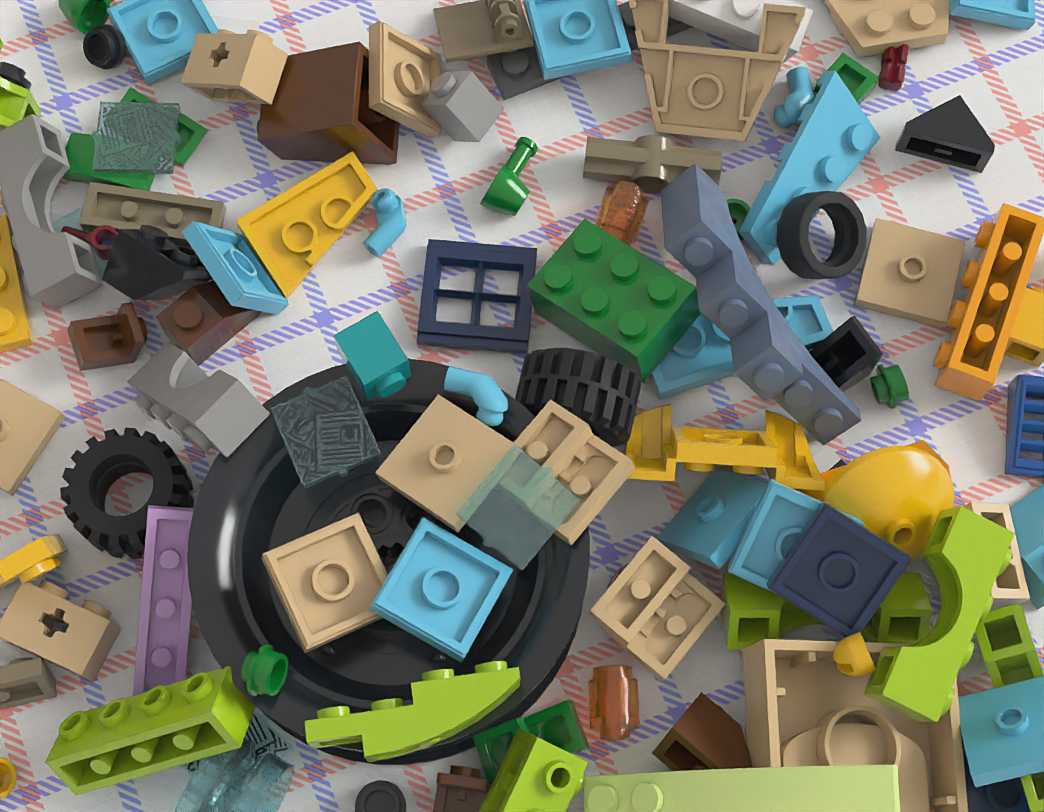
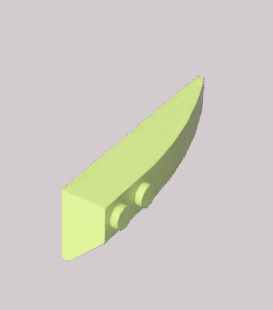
[584,765,900,812]

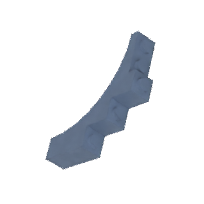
[661,163,862,446]

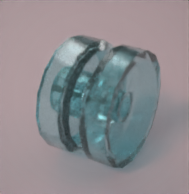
[174,737,295,812]

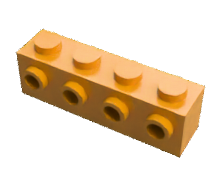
[933,203,1044,401]

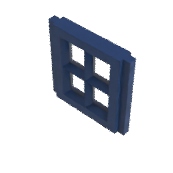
[417,239,537,354]

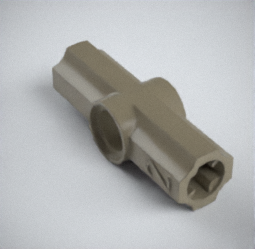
[583,135,722,194]

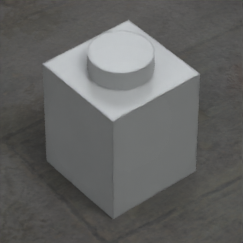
[421,71,504,142]

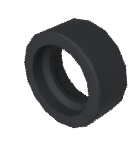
[777,191,867,279]

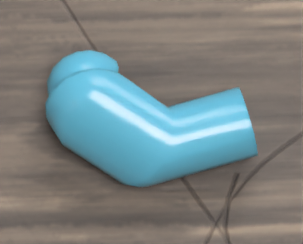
[774,67,815,128]
[363,188,406,258]
[444,366,508,426]

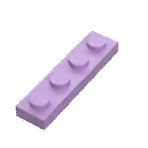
[133,505,194,696]

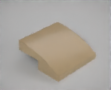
[495,399,635,545]
[589,536,726,682]

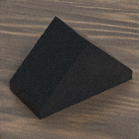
[895,95,995,173]
[809,316,883,392]

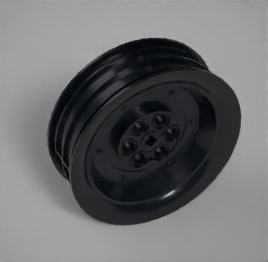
[187,358,590,765]

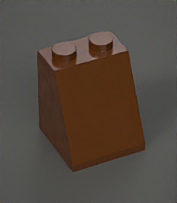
[257,41,400,165]

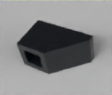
[102,225,213,301]

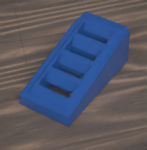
[1005,375,1044,479]

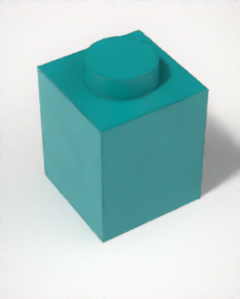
[333,310,411,401]

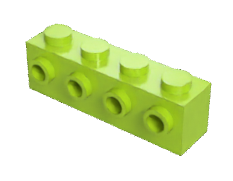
[45,666,256,795]
[479,728,588,812]

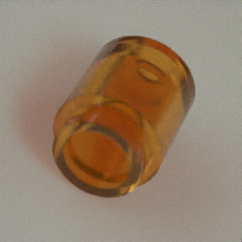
[594,181,649,246]
[588,665,640,740]

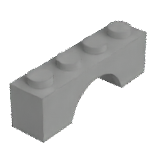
[0,114,103,309]
[127,342,270,458]

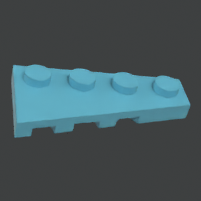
[738,71,881,265]
[649,295,834,400]

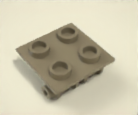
[433,0,534,63]

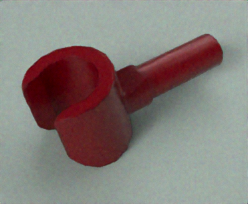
[61,225,117,260]

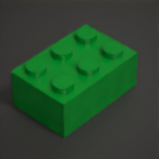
[526,219,700,383]

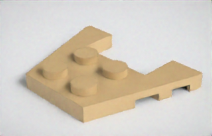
[629,0,806,141]
[823,0,949,57]

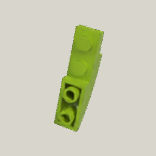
[304,661,520,762]

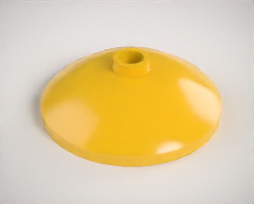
[818,446,954,566]

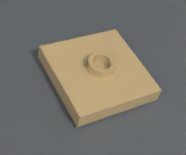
[369,21,442,138]
[854,218,965,328]
[0,379,65,496]
[375,394,521,532]
[261,513,388,653]

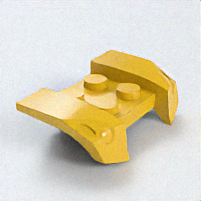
[623,404,825,491]

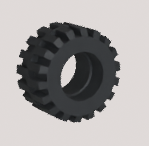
[515,348,641,447]
[60,427,194,559]

